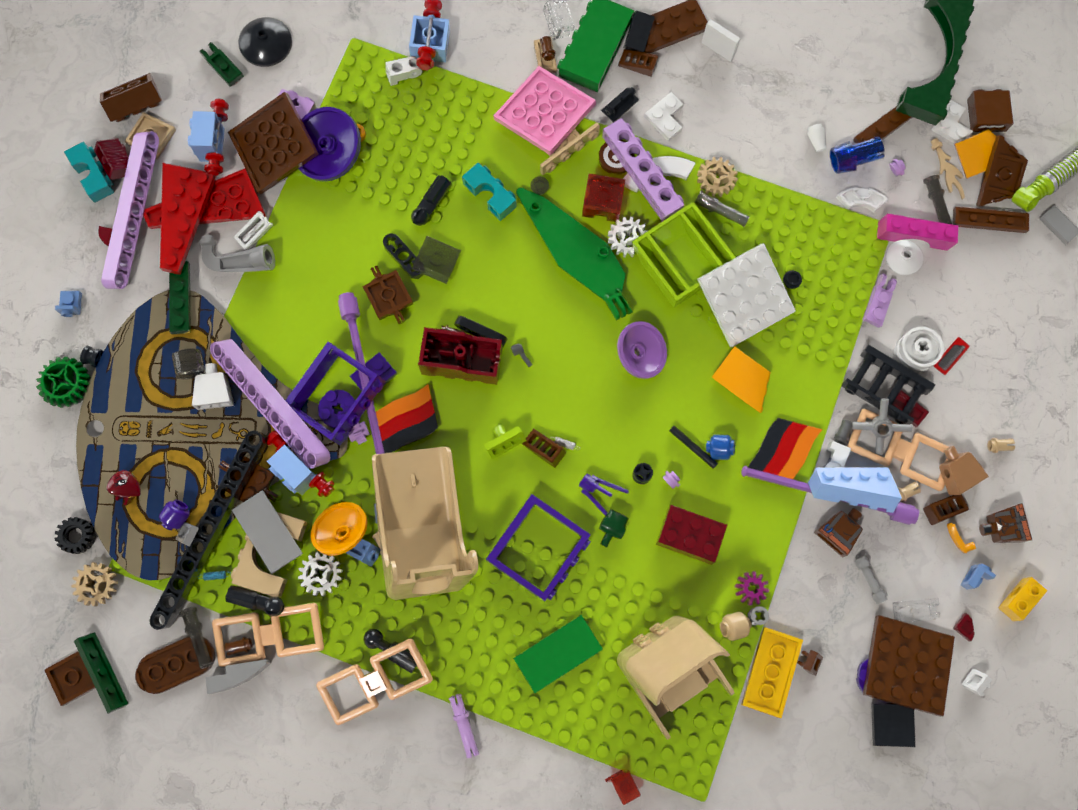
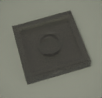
[412,236,461,284]

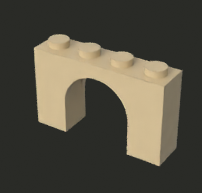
[231,512,308,599]

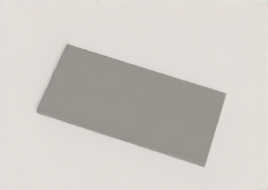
[232,490,303,574]

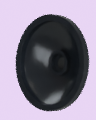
[238,17,292,67]

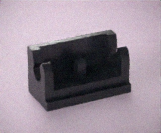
[623,10,655,52]

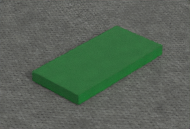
[513,615,603,693]

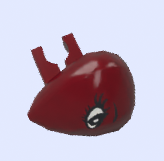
[106,470,141,506]

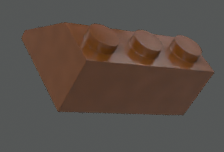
[100,73,162,122]

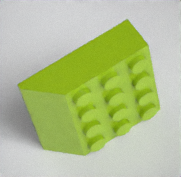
[632,202,736,308]

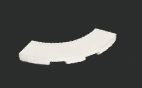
[621,156,695,193]

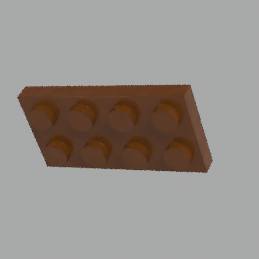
[644,0,708,54]

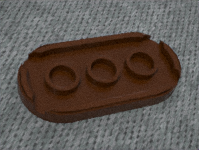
[135,636,215,694]

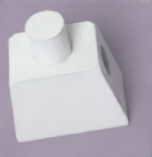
[192,363,234,410]

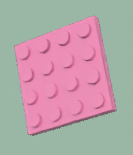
[493,66,596,156]

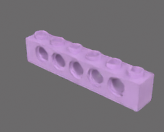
[602,118,684,222]

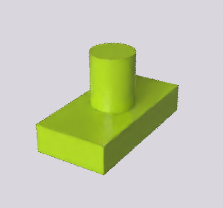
[484,425,527,459]

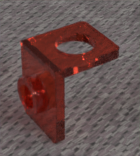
[605,770,641,805]

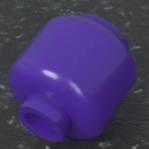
[159,500,190,530]

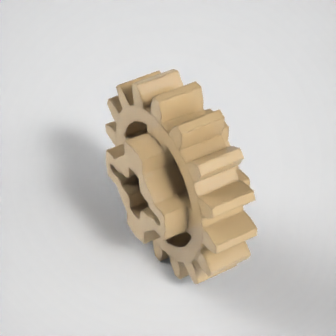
[697,157,738,197]
[71,562,118,606]

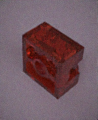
[582,173,626,222]

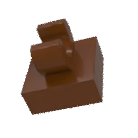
[797,650,823,676]

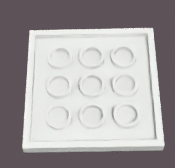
[697,244,795,347]

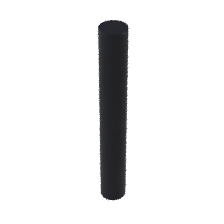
[669,426,718,469]

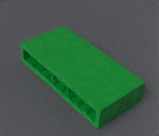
[557,0,634,93]

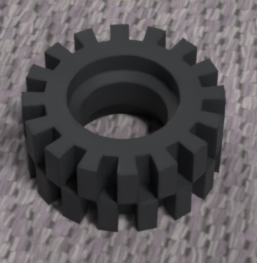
[54,517,96,554]

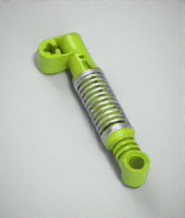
[1012,146,1078,212]

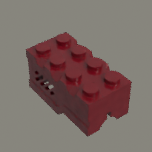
[418,327,503,385]

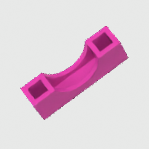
[877,213,959,251]

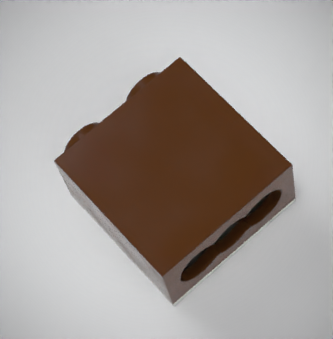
[966,89,1014,133]

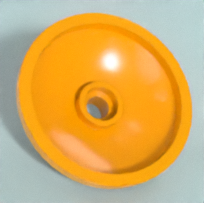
[311,502,368,556]

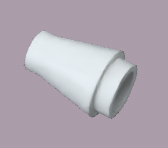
[807,124,827,153]

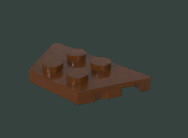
[976,135,1028,206]

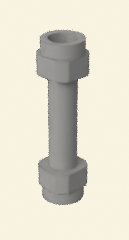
[855,556,888,604]

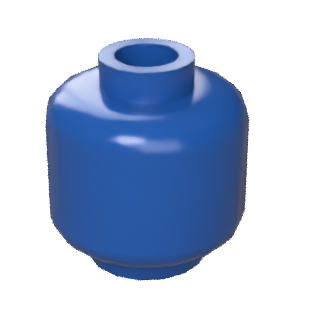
[706,435,735,460]

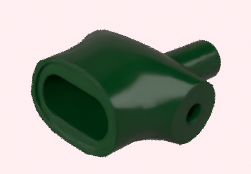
[599,509,629,547]

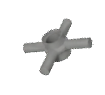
[852,398,913,455]

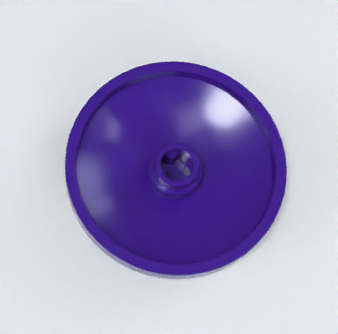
[298,107,361,181]

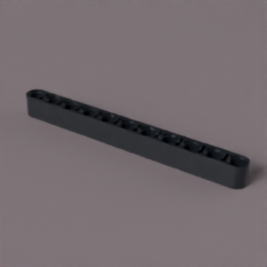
[149,430,268,630]

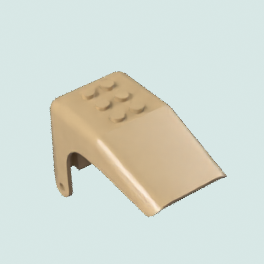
[372,446,478,600]
[617,616,734,740]

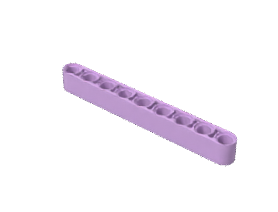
[101,131,159,289]
[210,339,330,468]

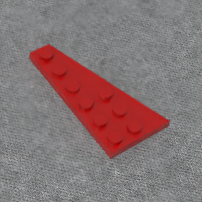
[160,163,216,275]
[143,168,267,229]

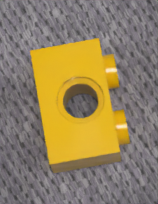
[998,577,1048,621]

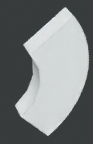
[836,187,889,213]

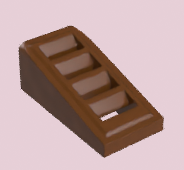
[618,49,658,77]
[522,428,566,468]
[923,494,970,525]

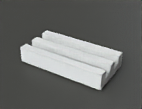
[234,211,273,250]

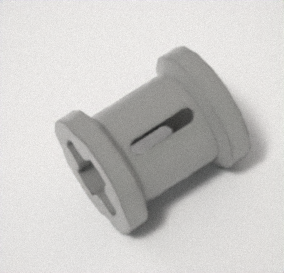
[748,606,769,625]

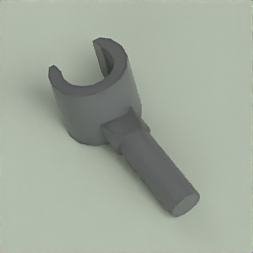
[511,344,532,367]

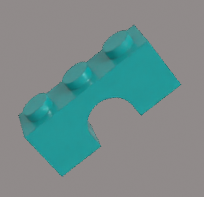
[64,141,114,203]
[462,162,517,221]

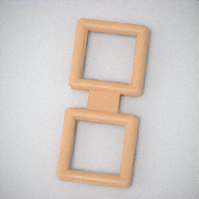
[847,409,949,491]
[212,603,324,667]
[316,639,433,725]

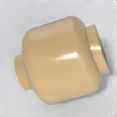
[720,612,752,641]

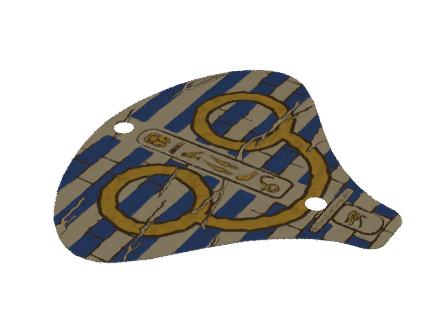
[76,290,348,580]

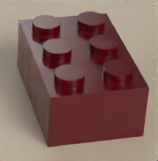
[656,505,727,565]

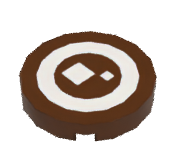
[599,139,635,175]

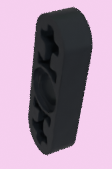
[383,233,424,279]
[454,315,507,347]

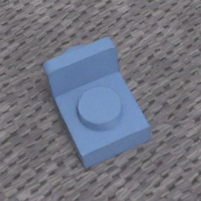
[55,291,82,317]
[346,539,381,567]
[961,564,996,590]

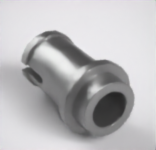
[834,420,852,446]

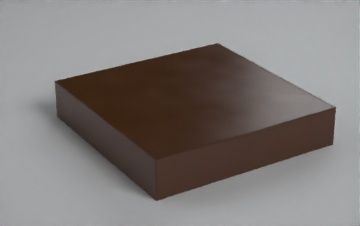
[44,651,95,706]

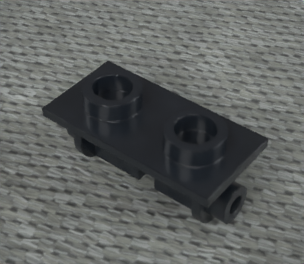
[601,87,639,123]

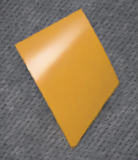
[954,129,996,178]
[712,346,771,413]

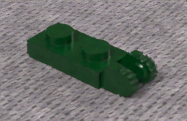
[199,42,244,87]

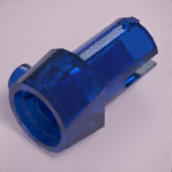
[829,137,885,174]

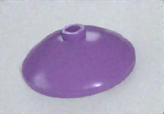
[617,321,667,379]

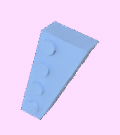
[808,467,902,513]

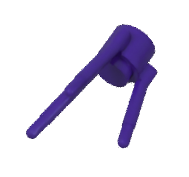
[579,473,629,516]

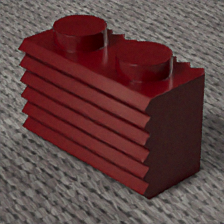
[94,138,129,180]

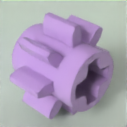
[348,421,370,445]

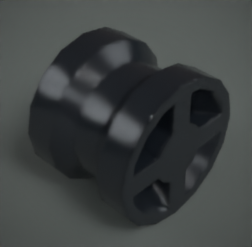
[80,345,104,368]
[632,463,653,485]

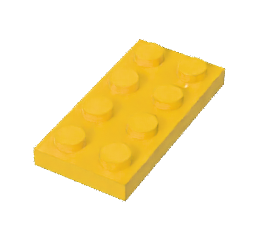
[741,627,803,718]

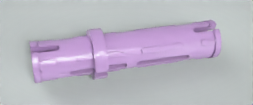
[449,694,479,758]

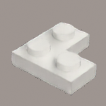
[644,92,683,141]
[931,100,973,144]

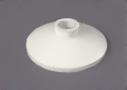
[886,240,923,275]

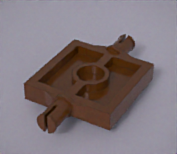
[362,266,413,324]
[218,456,278,502]

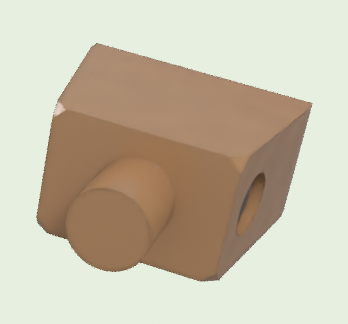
[939,446,989,495]

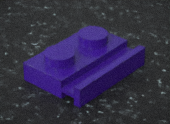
[350,352,397,391]

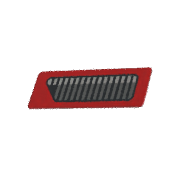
[934,337,970,375]

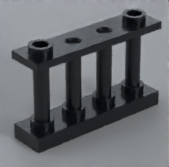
[842,344,936,425]

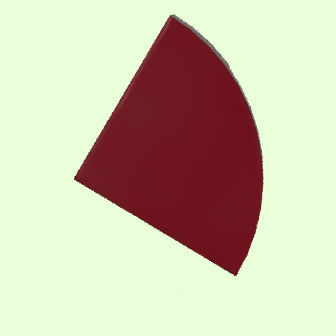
[98,226,113,247]
[953,613,975,642]

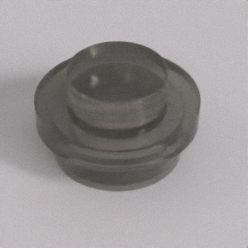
[531,177,549,195]

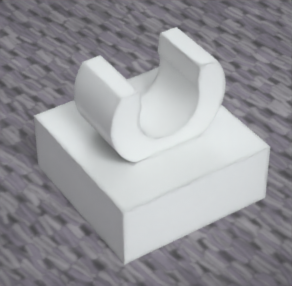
[962,669,992,696]

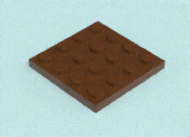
[228,92,319,194]
[863,615,955,717]

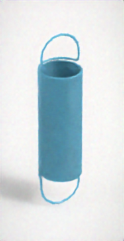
[198,571,231,581]

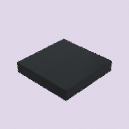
[871,704,916,747]

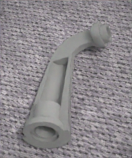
[199,235,275,272]

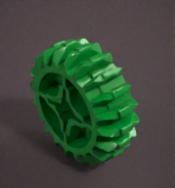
[36,356,91,408]

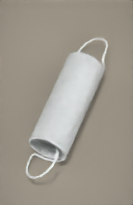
[550,437,580,450]

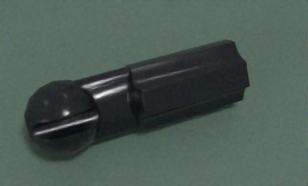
[411,175,452,226]
[225,585,284,617]
[363,629,417,673]

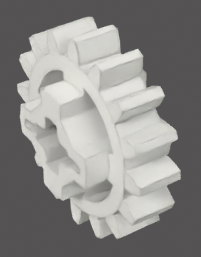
[608,217,647,257]
[298,552,343,596]

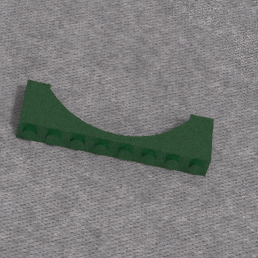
[896,0,975,126]

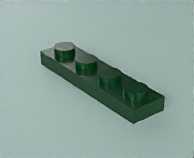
[169,261,191,335]
[74,632,129,714]

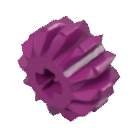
[734,571,769,606]

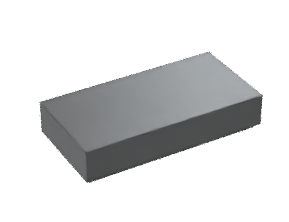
[1039,205,1078,245]
[176,522,199,547]

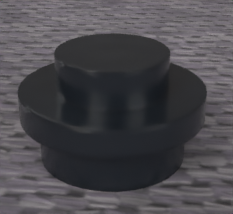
[783,270,802,289]

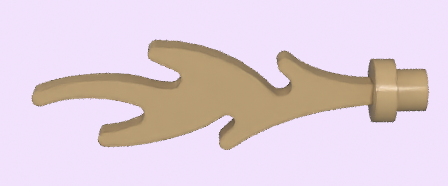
[931,138,965,200]

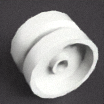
[894,327,944,374]

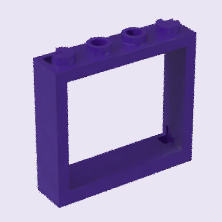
[285,342,386,445]
[486,494,591,602]

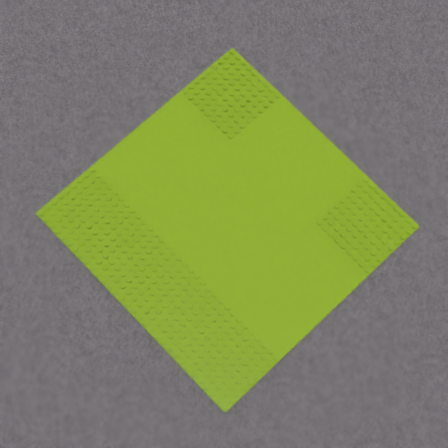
[109,38,889,802]

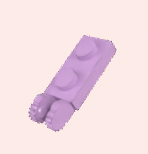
[863,273,897,328]

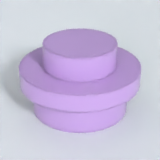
[889,158,906,177]
[663,471,680,489]

